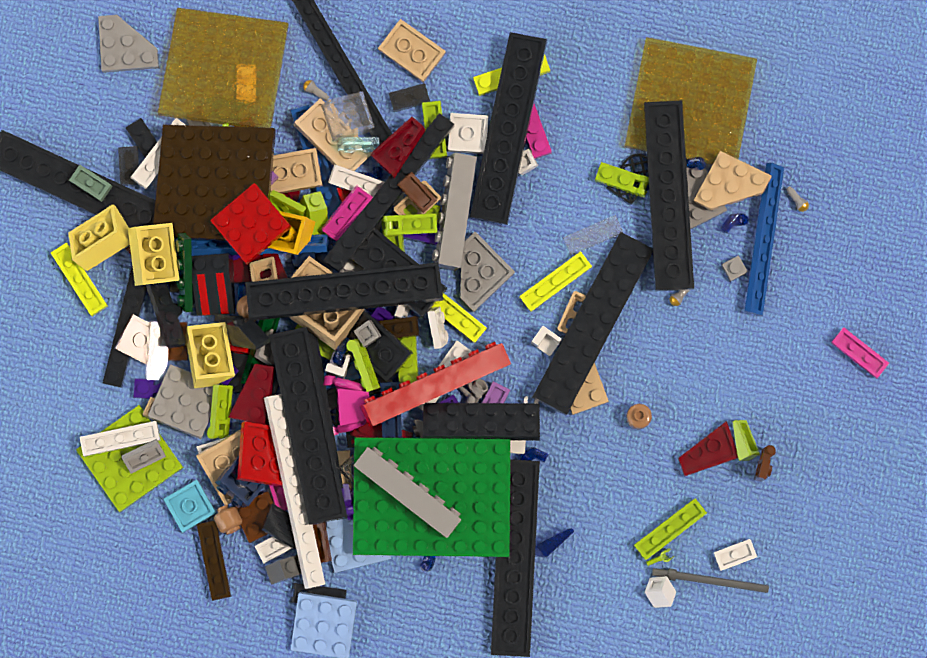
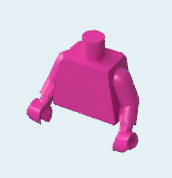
[323,375,378,436]

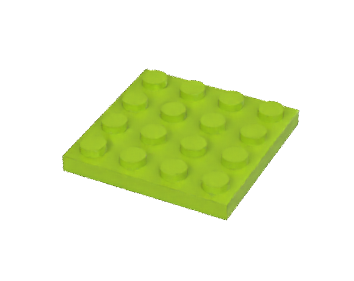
[76,405,184,513]

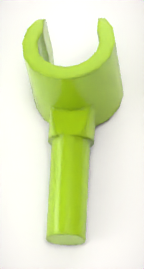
[646,548,674,566]

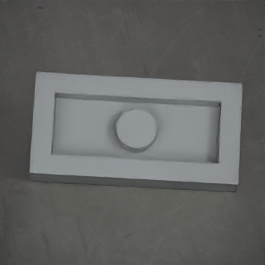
[122,439,166,473]

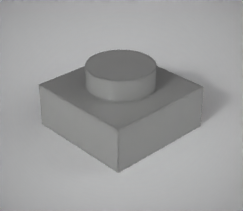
[721,255,748,282]
[354,320,381,347]

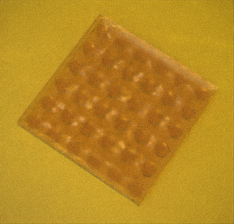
[158,8,289,128]
[624,37,757,165]

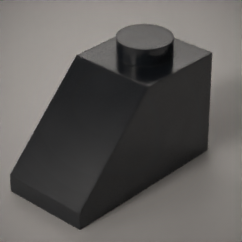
[226,316,271,350]

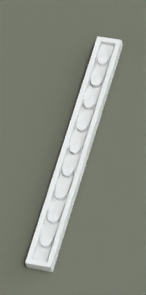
[264,394,325,589]

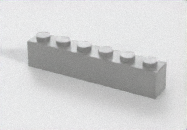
[432,152,477,271]
[353,447,462,538]

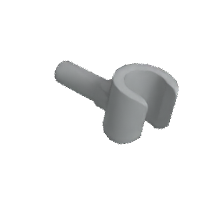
[459,386,479,403]

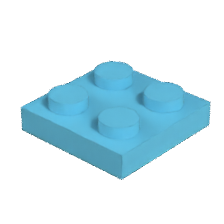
[163,480,217,533]

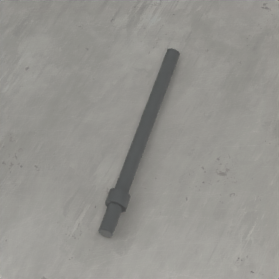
[652,568,769,593]

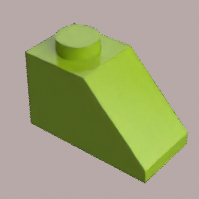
[300,191,328,235]

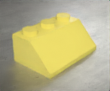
[68,204,130,271]
[128,223,179,286]
[185,322,235,388]

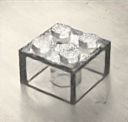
[321,91,374,142]

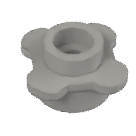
[468,379,488,399]

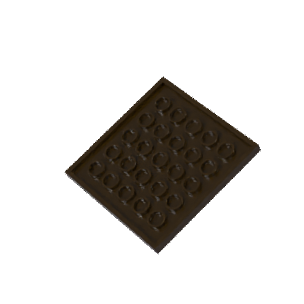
[153,124,276,241]

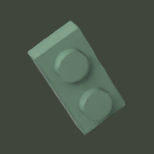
[69,165,112,202]

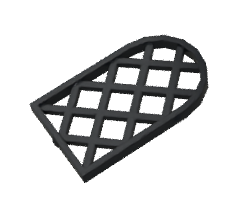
[606,154,648,205]

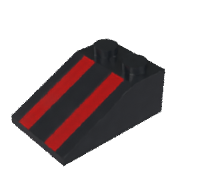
[192,253,235,316]

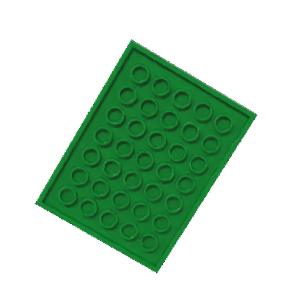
[353,438,511,557]

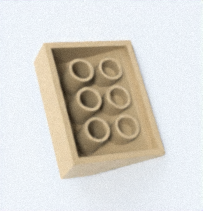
[289,256,364,350]

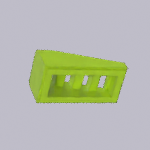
[733,420,760,461]

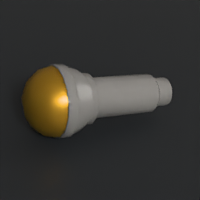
[303,80,330,101]
[786,186,809,212]
[669,290,690,306]

